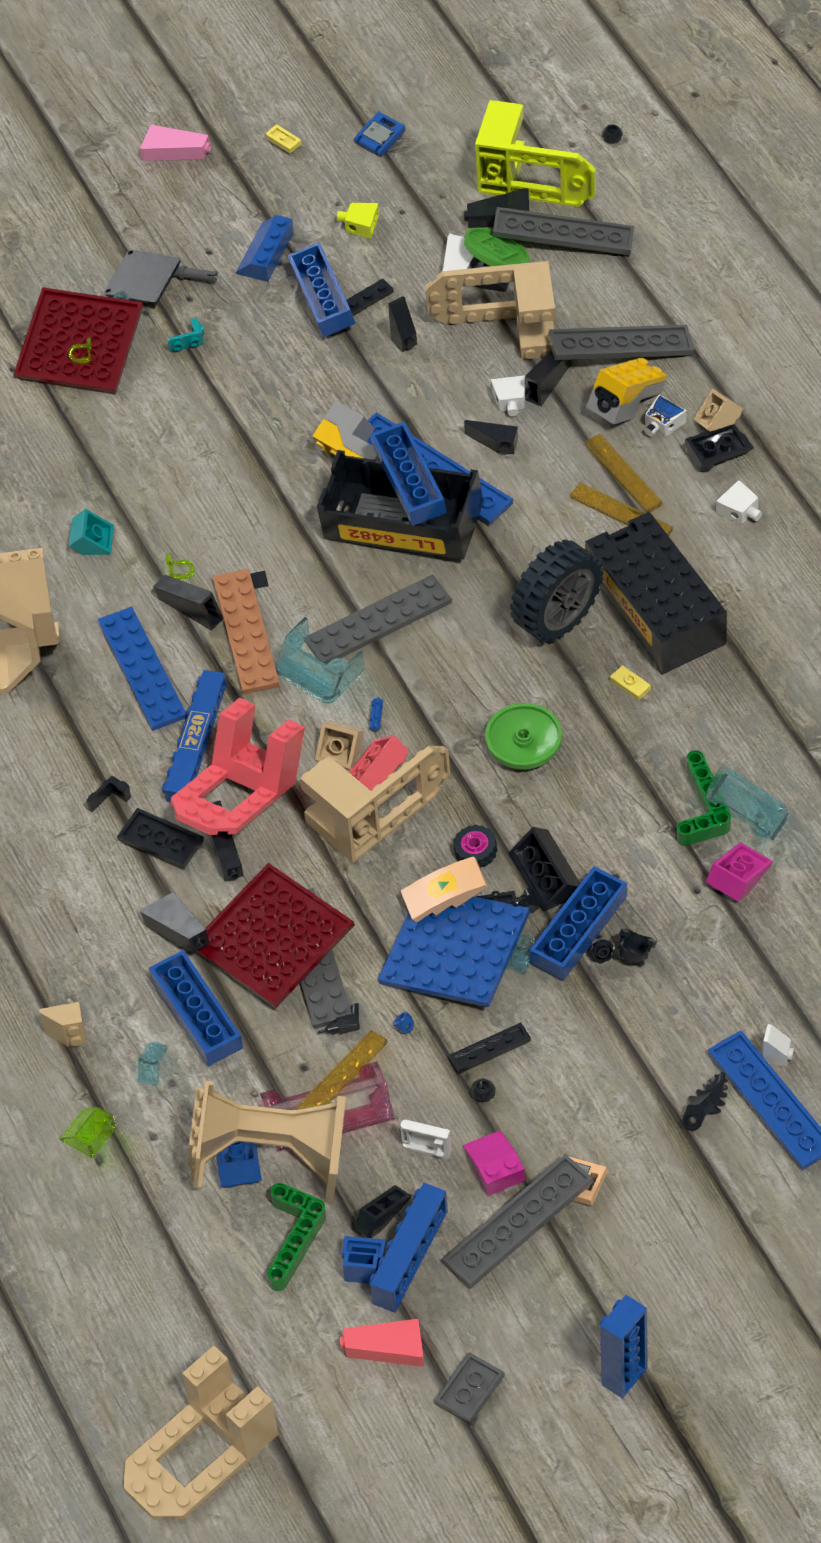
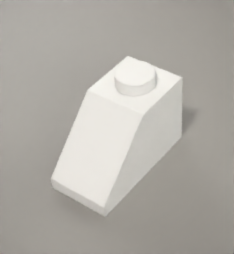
[763,1024,794,1067]

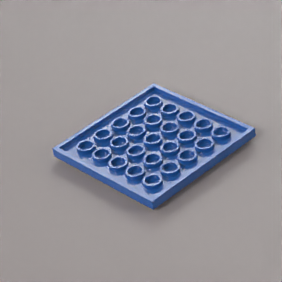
[378,897,530,1007]

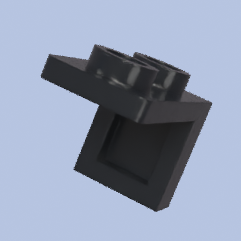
[87,775,131,812]

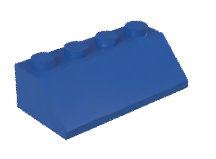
[236,215,294,282]

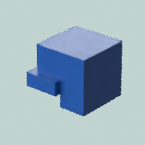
[342,1236,386,1284]

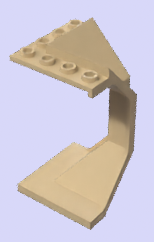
[0,548,60,694]
[188,1080,346,1203]

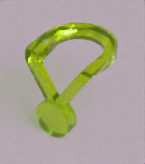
[69,338,91,363]
[166,553,195,580]

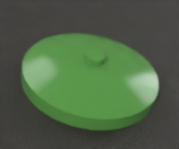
[485,703,562,769]

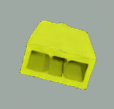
[337,203,379,239]

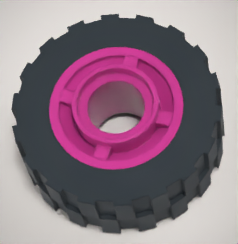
[453,825,498,868]

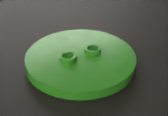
[463,228,530,266]

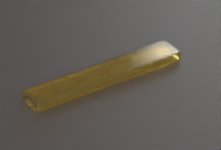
[585,433,662,513]
[570,482,673,536]
[295,1030,388,1110]

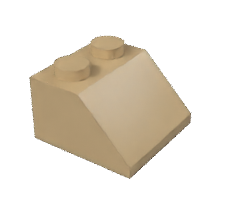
[694,389,743,431]
[315,720,365,769]
[39,1002,87,1047]

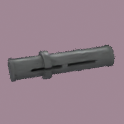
[173,265,218,282]

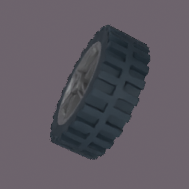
[510,539,603,643]

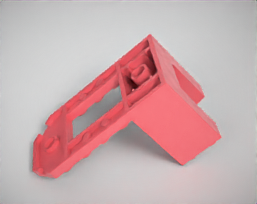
[170,698,305,835]

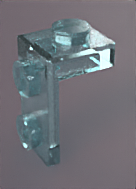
[137,1042,167,1084]

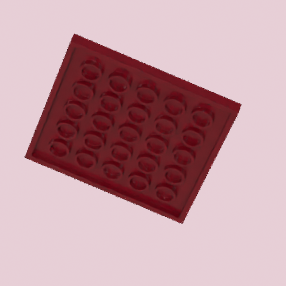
[14,287,143,394]
[195,863,355,1009]

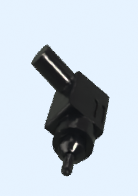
[508,888,541,913]
[318,1003,360,1035]

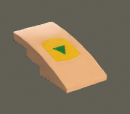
[401,856,488,923]

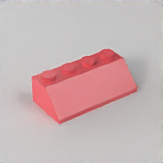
[349,735,409,791]

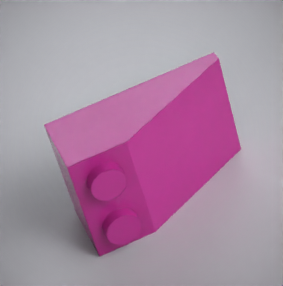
[706,842,773,902]
[463,1130,525,1196]

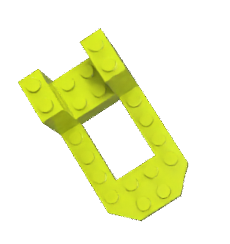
[475,100,596,207]

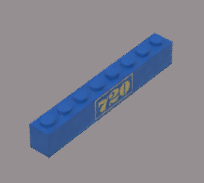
[162,670,227,802]

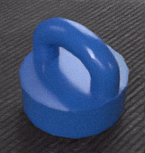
[393,1011,414,1034]

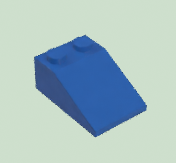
[216,1142,262,1187]

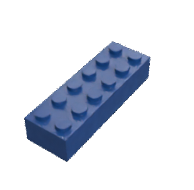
[288,242,356,337]
[370,421,447,526]
[530,866,627,981]
[149,950,243,1066]
[369,1182,448,1313]
[599,1295,648,1399]

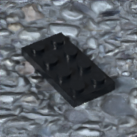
[117,808,204,869]

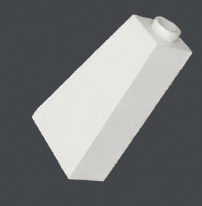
[443,233,479,291]

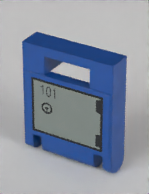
[354,111,406,157]

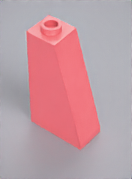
[340,1319,424,1367]

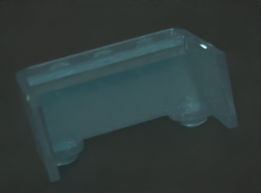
[275,617,365,704]
[706,764,790,840]

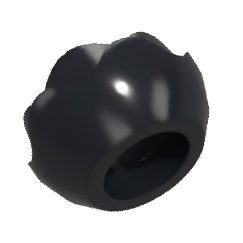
[602,124,623,144]
[590,939,615,963]
[471,1078,496,1102]

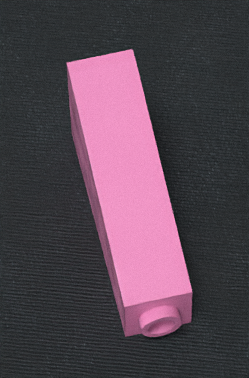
[140,125,211,161]

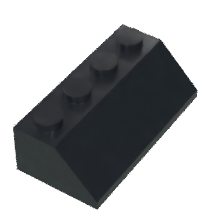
[509,827,580,911]

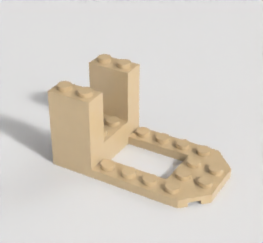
[425,261,555,360]
[300,746,450,863]
[124,1346,279,1520]

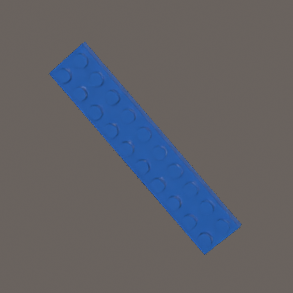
[367,412,513,525]

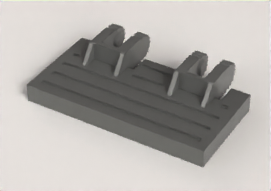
[355,493,428,525]

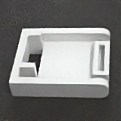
[401,1120,452,1159]

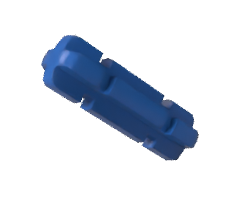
[369,697,383,732]

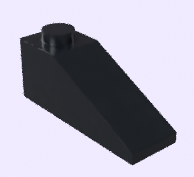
[388,296,417,352]
[464,420,518,454]
[354,1185,412,1238]

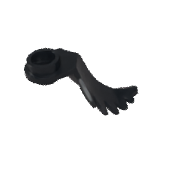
[682,1072,728,1131]

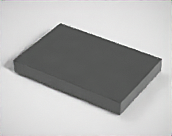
[434,1352,505,1425]

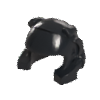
[616,928,657,966]

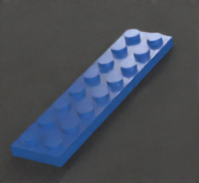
[98,606,187,731]
[708,1030,821,1170]

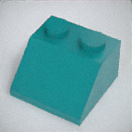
[69,509,114,555]

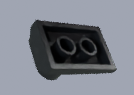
[685,423,754,471]

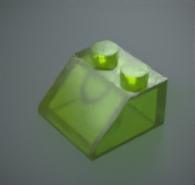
[59,1107,116,1158]

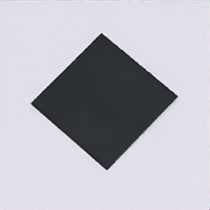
[250,571,269,589]

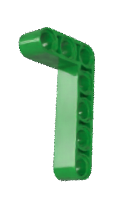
[677,750,731,846]
[267,1183,326,1291]

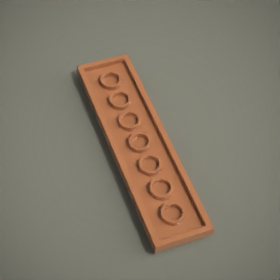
[213,569,280,695]

